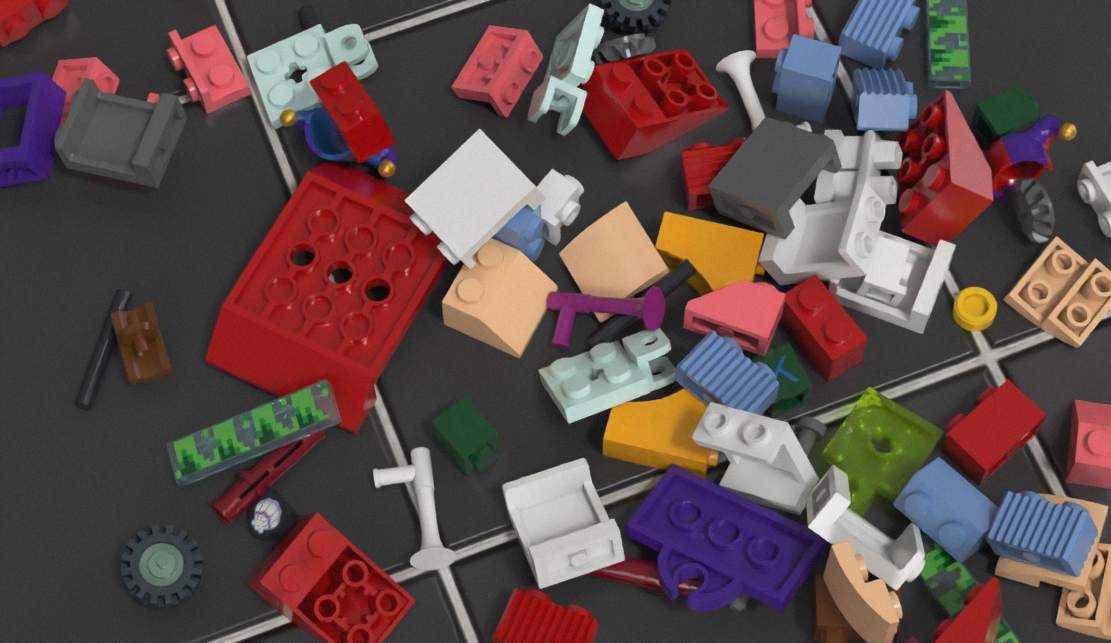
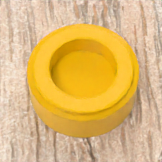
[952,287,997,331]

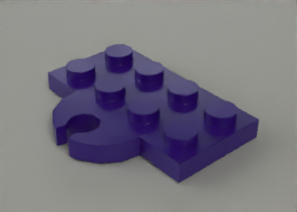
[626,464,827,612]

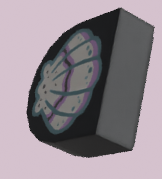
[248,487,301,542]

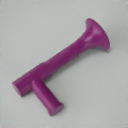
[547,286,665,350]

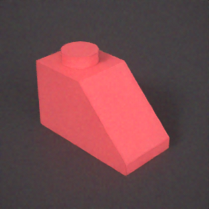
[683,279,786,357]
[1065,399,1111,489]

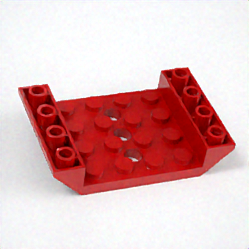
[205,160,460,435]

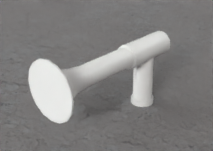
[716,50,812,132]
[373,447,456,570]

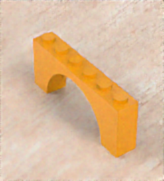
[603,212,765,479]

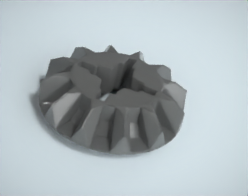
[591,33,656,66]
[1012,176,1055,243]

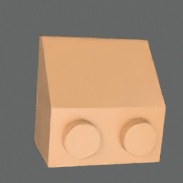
[442,238,558,359]

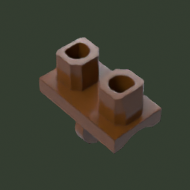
[110,301,173,386]

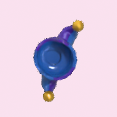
[280,106,398,178]

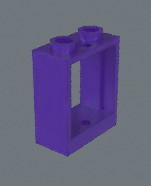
[0,72,66,187]

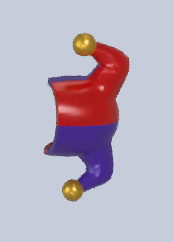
[981,115,1077,198]

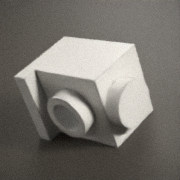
[537,169,584,246]
[856,235,913,308]

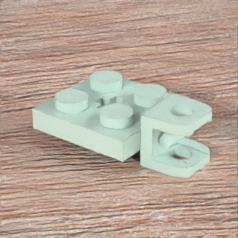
[528,3,604,136]
[247,24,378,129]
[538,328,676,424]

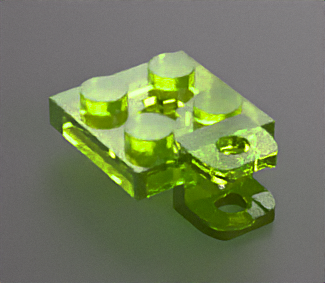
[821,387,944,518]

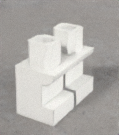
[814,130,903,205]

